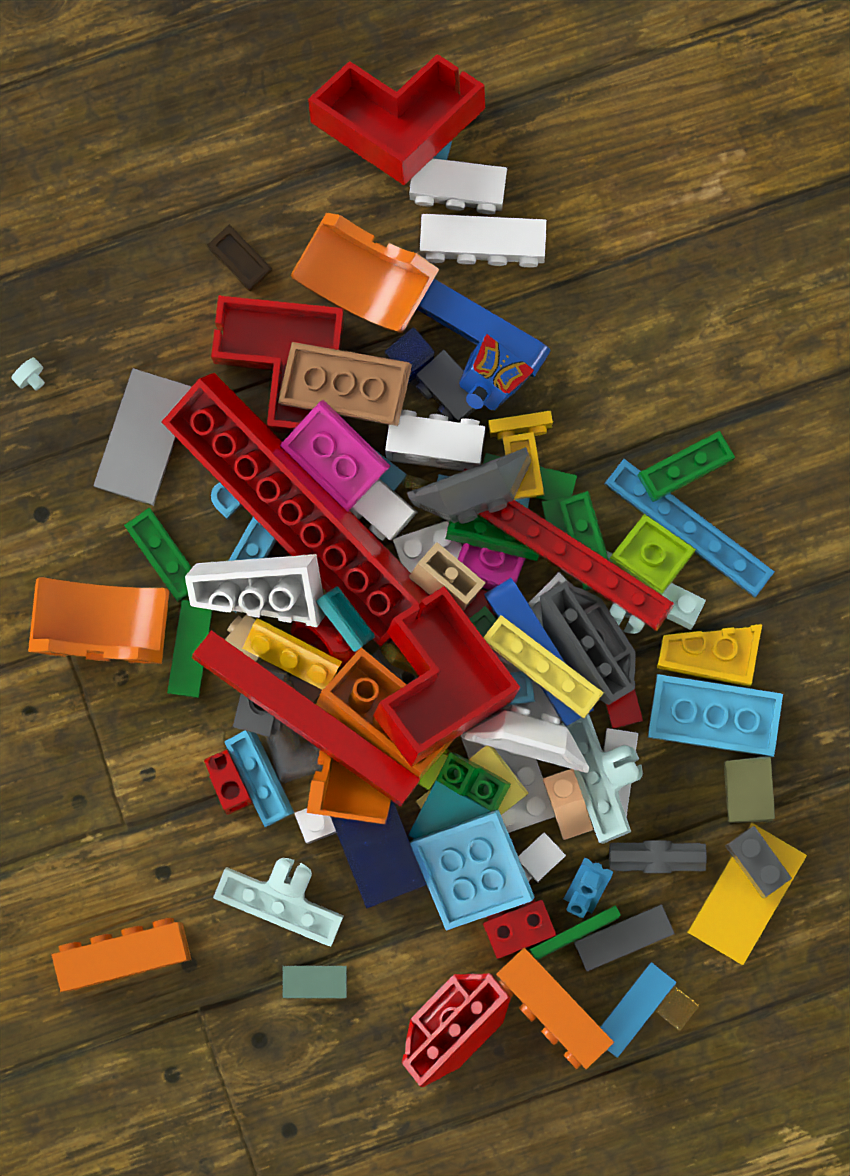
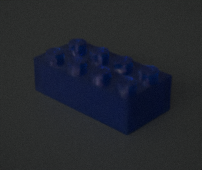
[330,800,426,909]

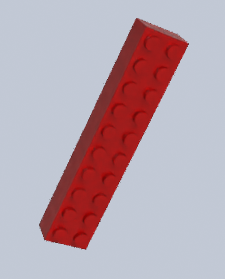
[161,372,429,647]

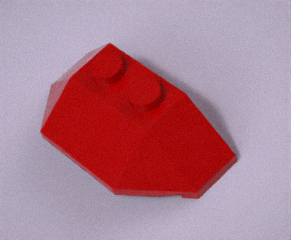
[402,973,511,1087]

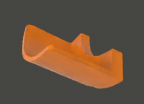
[291,213,439,333]
[28,577,169,664]
[307,750,391,824]

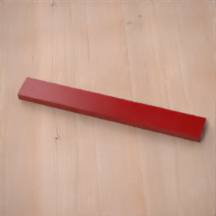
[462,468,675,631]
[192,630,420,807]

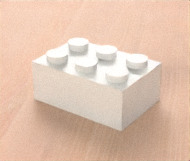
[385,410,485,471]

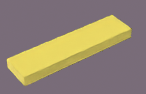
[483,615,604,719]

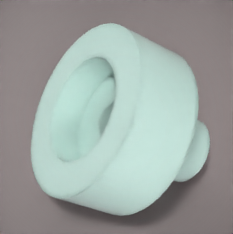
[11,357,45,391]

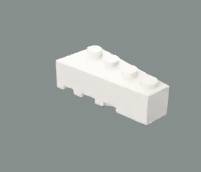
[185,554,326,627]

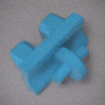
[564,858,613,918]

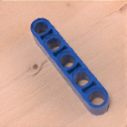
[416,279,551,377]
[484,578,593,727]

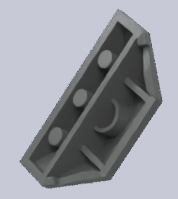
[407,447,532,524]
[540,581,635,705]

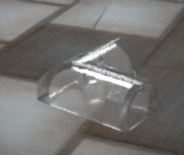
[266,724,323,784]

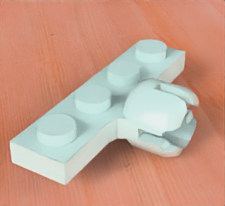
[607,551,706,634]
[561,714,643,844]
[213,858,344,947]

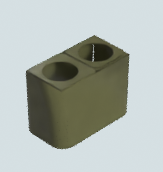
[724,756,775,823]

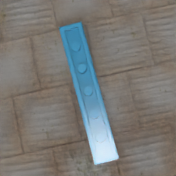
[604,459,774,598]

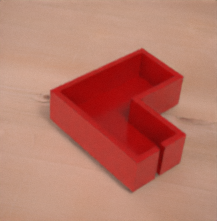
[308,54,485,185]
[211,295,345,434]
[373,586,521,767]

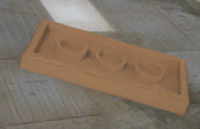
[278,342,412,426]

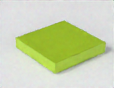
[609,514,696,595]

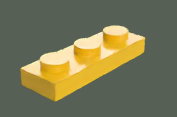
[242,618,342,690]

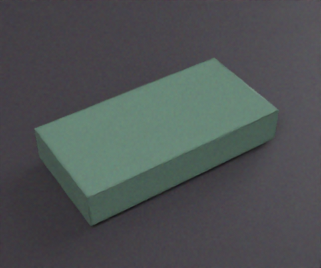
[283,966,347,998]

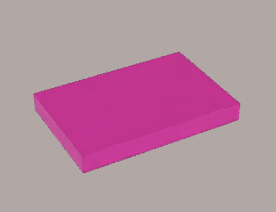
[280,400,391,512]

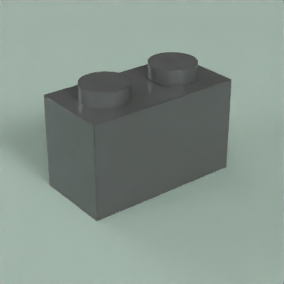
[416,350,476,423]
[725,826,792,898]

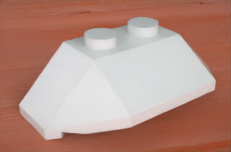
[462,705,589,773]

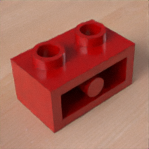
[482,899,556,959]

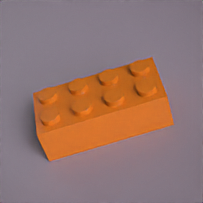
[316,647,454,779]
[52,917,192,992]
[496,948,614,1070]

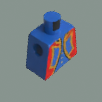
[459,334,534,410]

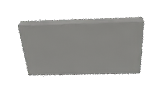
[93,368,191,506]

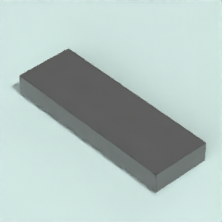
[574,904,675,972]

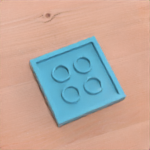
[410,809,535,930]

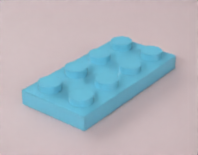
[647,674,783,757]

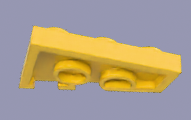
[657,624,762,687]

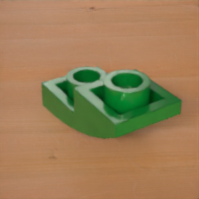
[436,752,511,812]

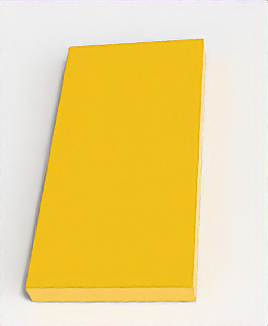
[687,823,807,965]

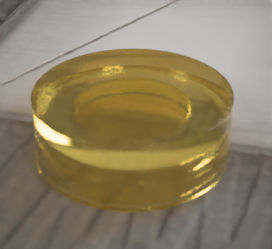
[403,475,434,490]

